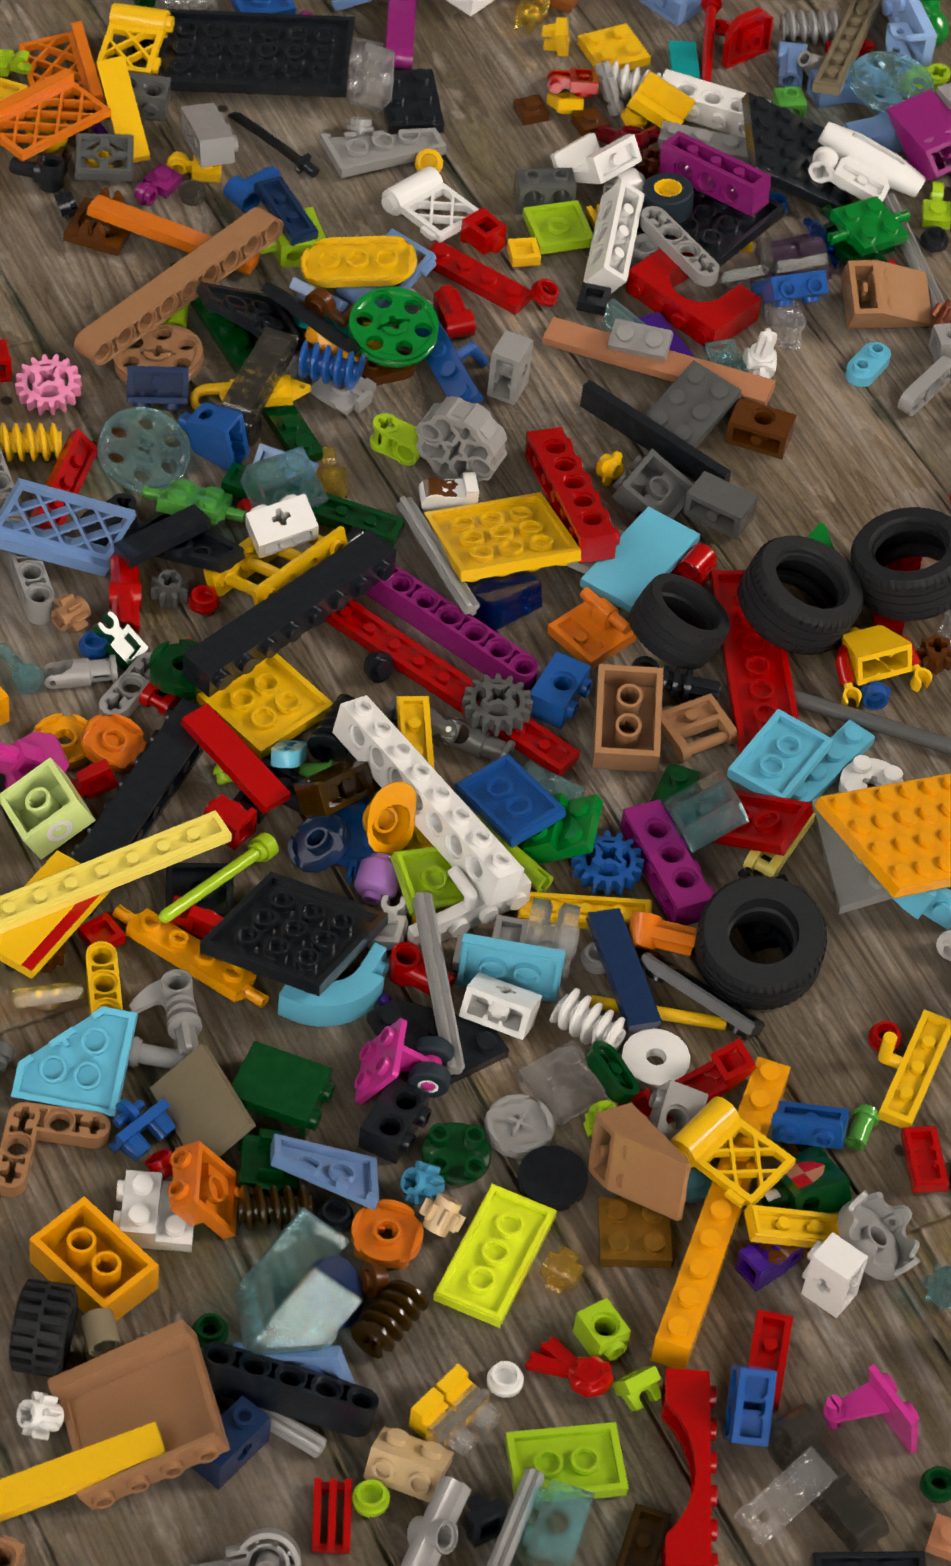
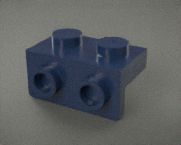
[127,366,189,410]

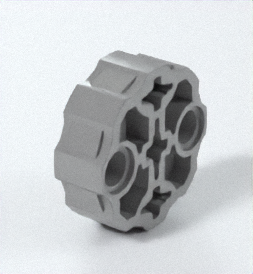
[415,396,507,484]

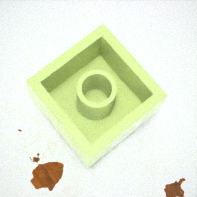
[0,757,96,860]

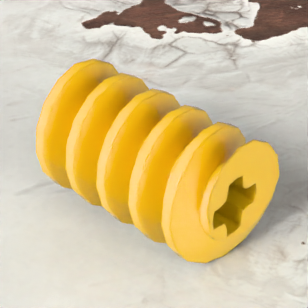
[0,422,62,462]

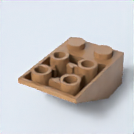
[841,260,933,329]
[588,1103,691,1221]

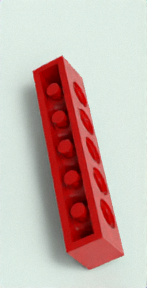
[525,427,620,564]

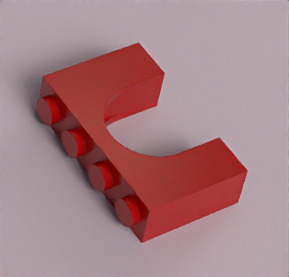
[626,238,762,352]

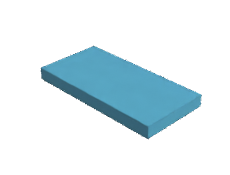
[580,506,700,613]

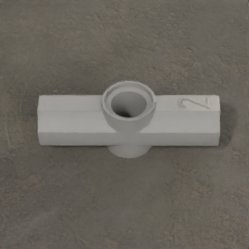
[400,1476,471,1566]

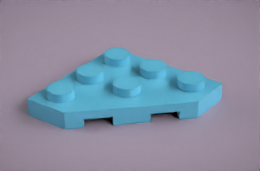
[11,1006,138,1118]

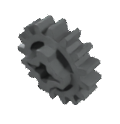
[462,673,533,736]

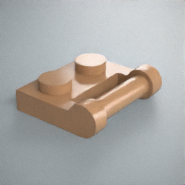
[661,693,737,762]

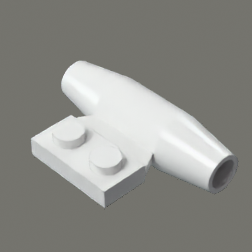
[818,122,926,202]

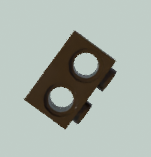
[293,760,376,816]

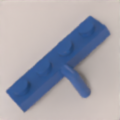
[415,319,489,403]

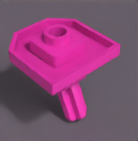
[0,731,69,789]

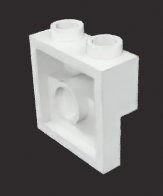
[113,1170,194,1252]

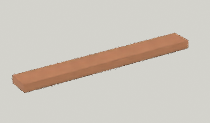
[542,317,776,406]

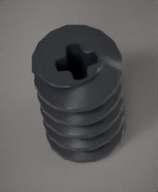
[307,694,356,763]

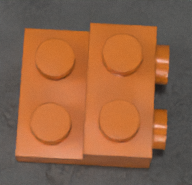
[167,1140,239,1240]

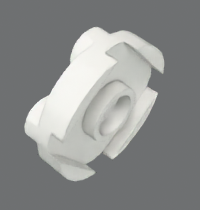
[838,755,903,792]

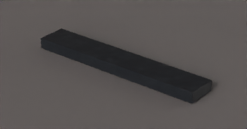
[580,380,731,482]

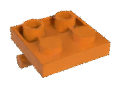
[547,587,636,670]

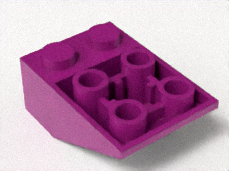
[885,89,951,185]

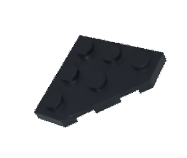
[196,282,306,352]
[366,999,509,1085]

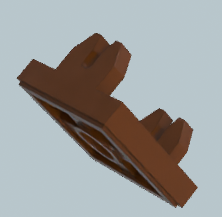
[63,187,132,256]

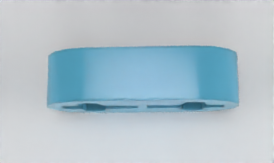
[271,740,307,768]

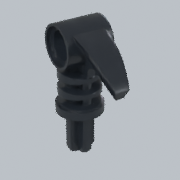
[632,656,722,701]

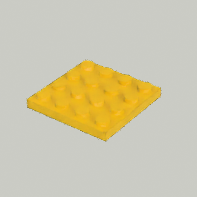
[424,492,581,582]

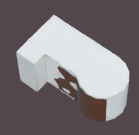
[418,472,479,512]

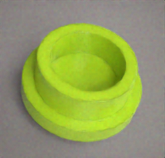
[352,1479,390,1517]

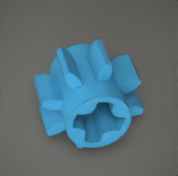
[401,1161,445,1206]

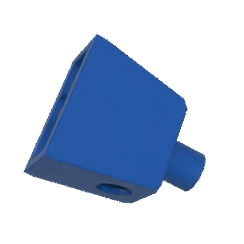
[177,402,250,471]

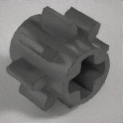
[150,570,189,609]

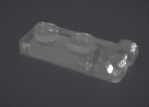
[734,1446,839,1547]

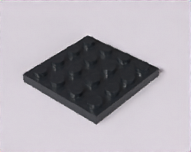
[741,92,849,209]
[637,188,786,268]
[200,871,388,996]

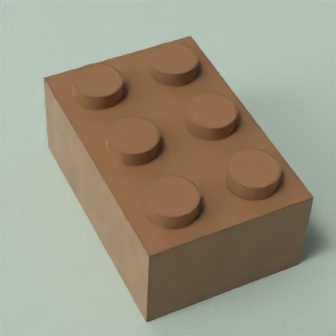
[592,664,663,773]

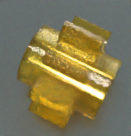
[540,1247,585,1294]

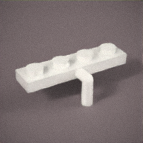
[407,866,531,951]

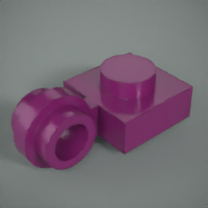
[134,163,183,205]

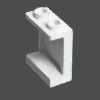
[551,133,642,184]

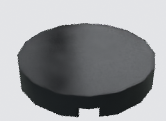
[517,1146,588,1211]

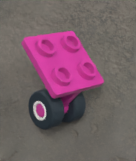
[354,1018,455,1105]

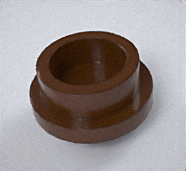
[358,1262,389,1299]

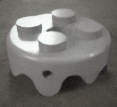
[837,1190,920,1281]

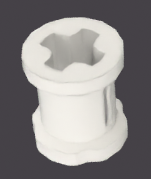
[808,146,838,183]

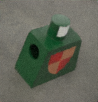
[761,1146,852,1213]

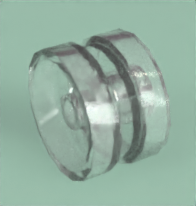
[525,897,581,980]

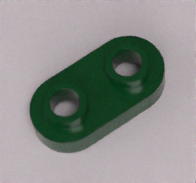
[585,1040,640,1104]

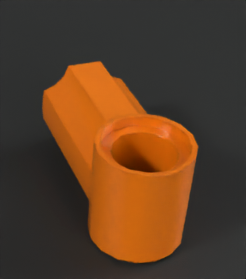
[628,911,697,957]

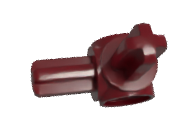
[595,125,660,155]

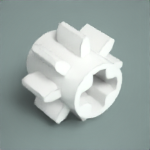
[16,1391,64,1440]

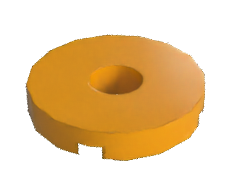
[32,713,89,770]

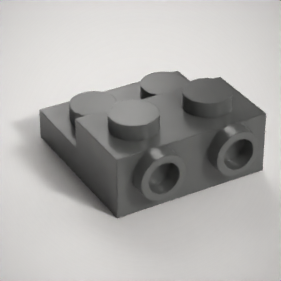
[612,449,693,519]

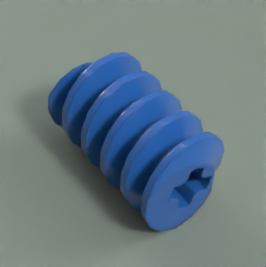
[298,340,365,390]

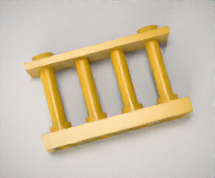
[203,521,348,605]

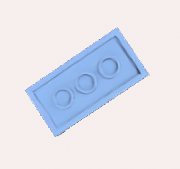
[882,0,937,79]

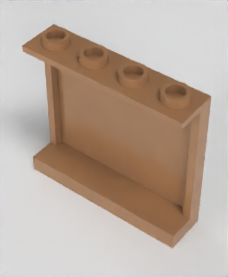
[47,1319,230,1511]

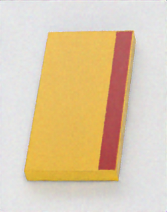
[0,850,112,979]

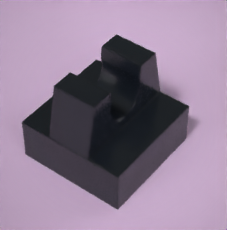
[466,1492,507,1548]

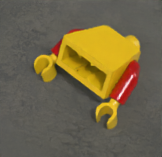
[835,625,932,708]

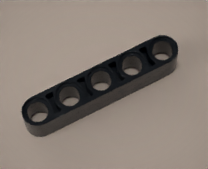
[202,1342,379,1437]

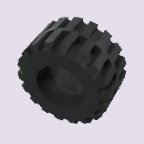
[9,1278,78,1377]

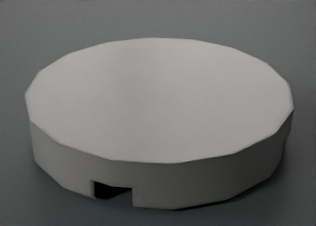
[484,1094,555,1159]

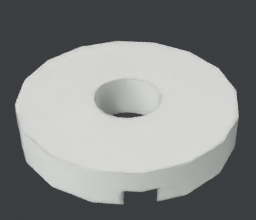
[622,1028,691,1091]

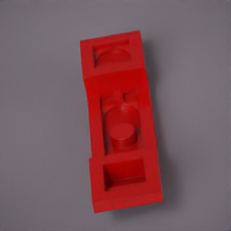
[617,1038,757,1124]

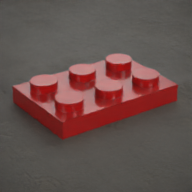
[695,788,814,856]

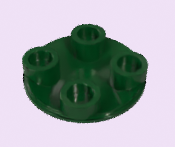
[421,1122,492,1186]

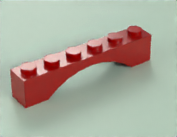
[661,1368,718,1566]

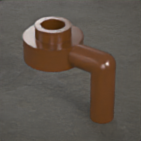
[305,287,356,328]

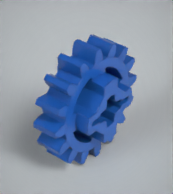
[570,830,644,897]

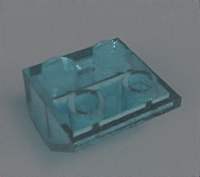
[240,446,329,508]
[661,770,749,853]

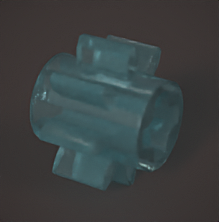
[924,1265,951,1310]

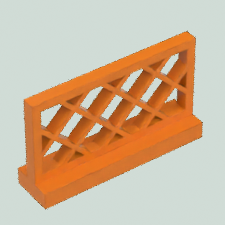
[18,21,106,113]
[0,68,111,161]

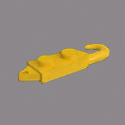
[189,374,311,410]

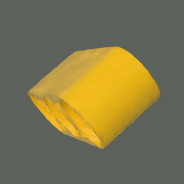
[86,941,123,1016]

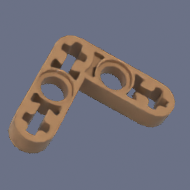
[0,1102,111,1198]

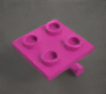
[823,1364,919,1455]

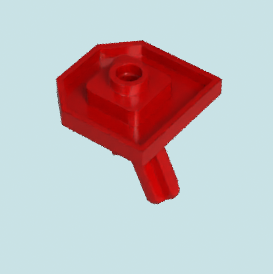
[715,7,774,69]

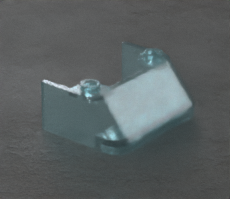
[236,1207,362,1355]

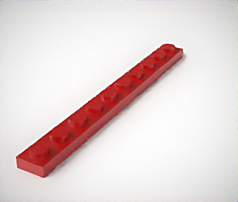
[324,600,580,778]

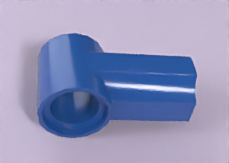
[223,165,281,213]

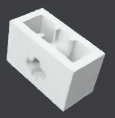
[246,493,319,559]
[459,972,542,1040]
[801,1232,868,1318]

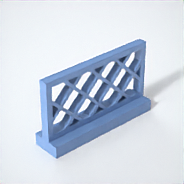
[0,478,136,577]

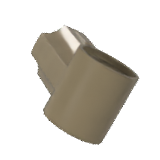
[80,1308,122,1362]

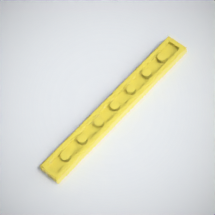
[0,810,232,934]

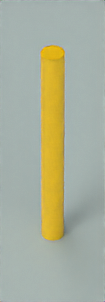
[590,995,727,1031]

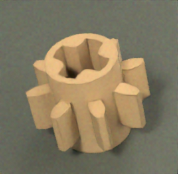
[418,1193,466,1237]

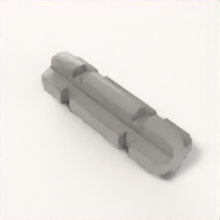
[595,61,625,116]

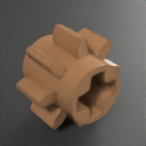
[51,593,91,634]

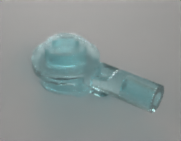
[0,643,44,694]

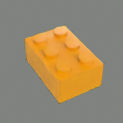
[29,1196,159,1322]

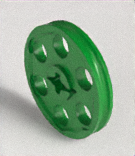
[348,287,439,368]

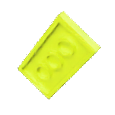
[433,1184,557,1328]

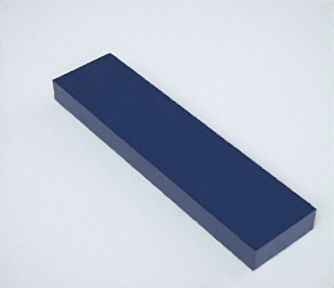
[586,908,662,1032]

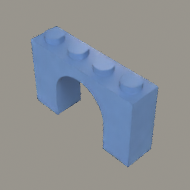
[806,58,904,153]

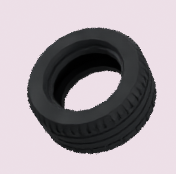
[851,507,951,621]
[738,535,864,655]

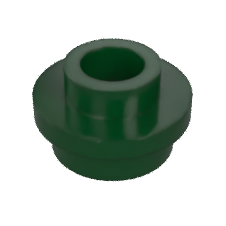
[192,1313,229,1348]
[919,1466,951,1503]

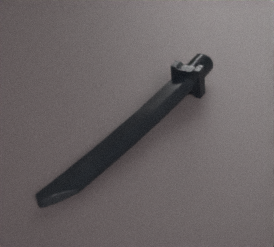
[228,112,319,178]

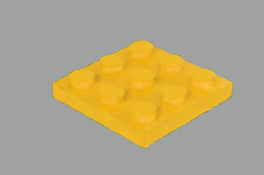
[196,654,333,760]

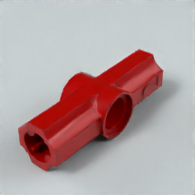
[109,554,141,635]

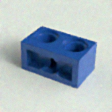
[723,1364,777,1447]

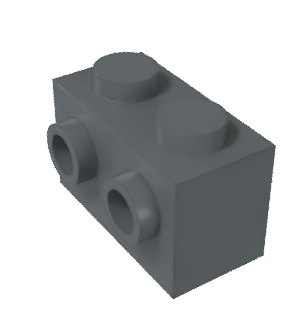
[683,471,758,540]

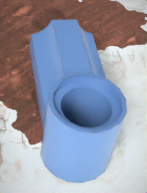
[776,41,807,87]

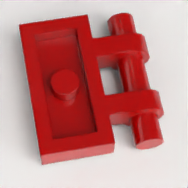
[547,67,599,98]

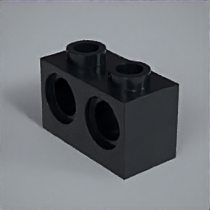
[358,1078,432,1164]

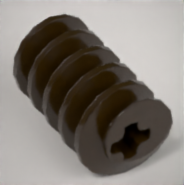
[238,1184,312,1231]
[351,1279,429,1359]

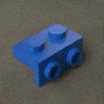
[771,1101,849,1149]

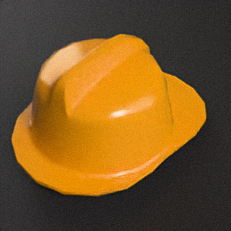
[362,782,417,855]

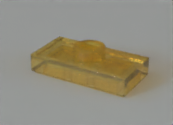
[10,981,84,1010]

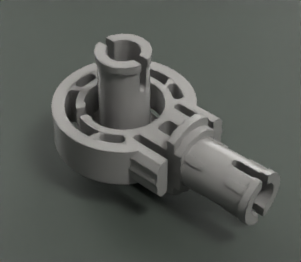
[190,1528,301,1566]

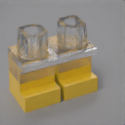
[409,1363,501,1457]

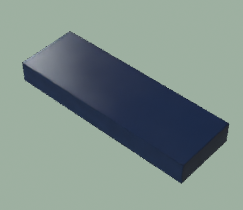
[254,176,318,246]

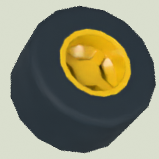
[642,173,694,224]

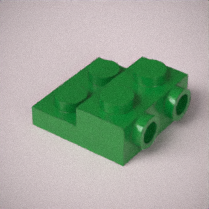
[519,792,603,865]

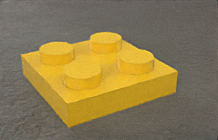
[577,23,651,70]

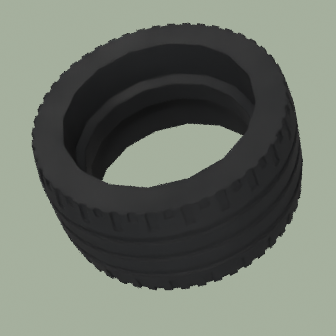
[629,573,731,670]

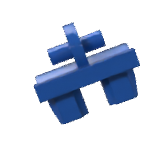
[109,1098,176,1162]

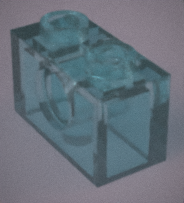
[522,1479,594,1566]

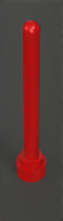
[701,0,723,82]

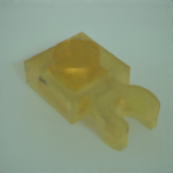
[514,0,551,34]

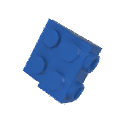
[750,270,829,308]

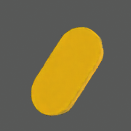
[300,236,418,288]

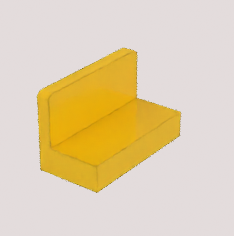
[627,71,696,128]

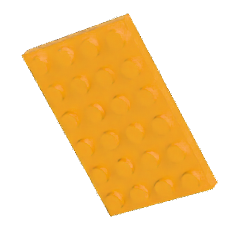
[814,773,951,898]

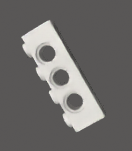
[661,69,771,138]
[583,180,644,293]

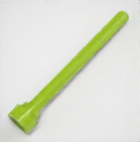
[159,832,279,923]

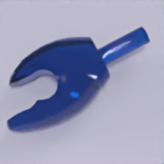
[803,218,841,269]

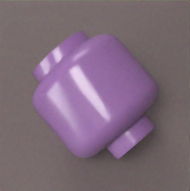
[354,853,399,905]

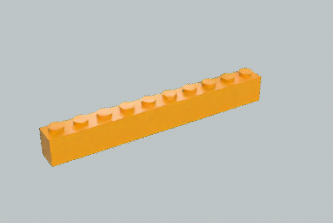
[650,1056,791,1369]

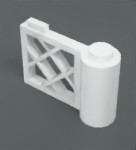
[381,166,479,243]

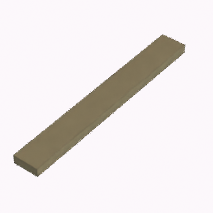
[812,0,883,96]

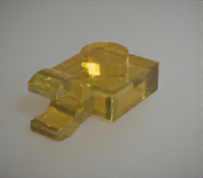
[314,447,348,498]

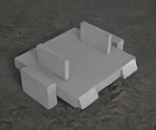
[309,376,377,415]

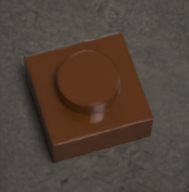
[513,94,550,126]
[571,107,610,137]

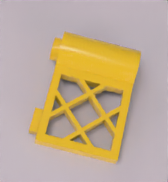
[95,2,175,75]
[670,1096,796,1208]

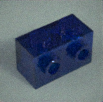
[470,571,542,631]

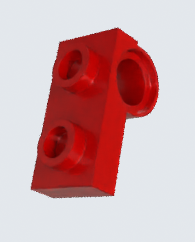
[671,543,717,587]

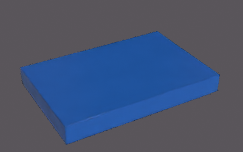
[454,754,566,848]

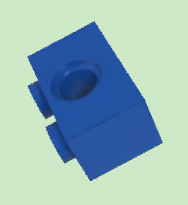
[530,651,593,729]

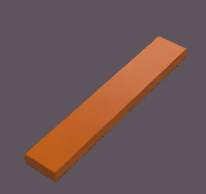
[86,194,261,275]

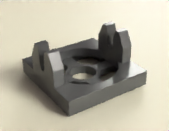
[75,133,134,183]

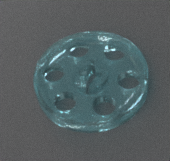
[849,51,934,113]
[97,407,191,493]

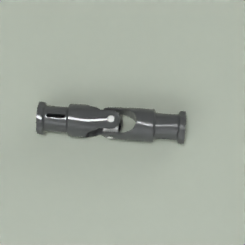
[386,694,516,761]

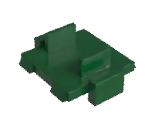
[236,1128,300,1195]

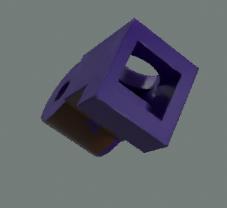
[735,1243,807,1292]

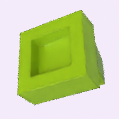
[612,1365,662,1411]

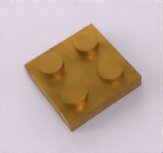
[597,1198,673,1268]

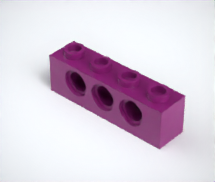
[660,131,771,217]
[620,799,714,925]

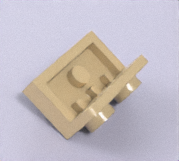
[364,1426,454,1503]

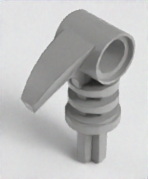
[129,969,202,1056]

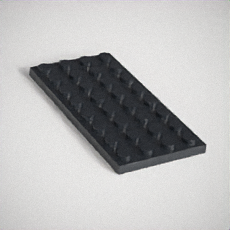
[126,8,355,98]

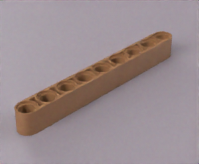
[74,207,283,365]

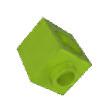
[573,1298,631,1361]

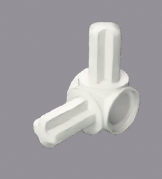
[742,328,777,379]

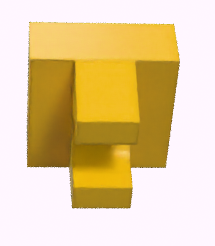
[542,17,570,57]

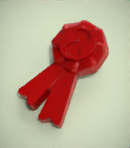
[525,1336,613,1397]

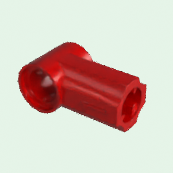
[433,285,476,339]
[387,942,456,996]

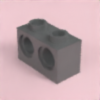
[128,71,171,121]
[513,168,577,215]

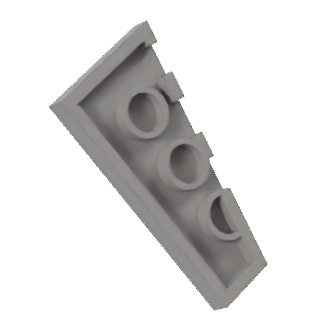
[320,128,446,178]

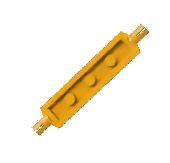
[113,904,269,1008]

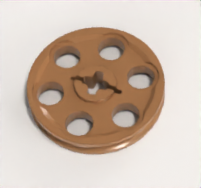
[113,324,204,383]

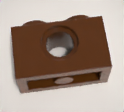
[725,398,796,459]

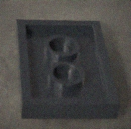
[377,69,444,134]

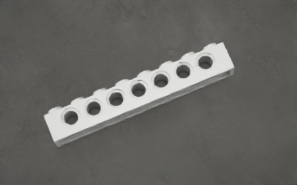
[332,695,524,907]

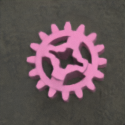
[15,354,82,416]

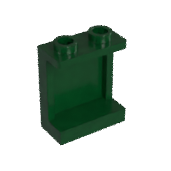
[231,1041,335,1140]

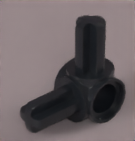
[9,146,72,193]

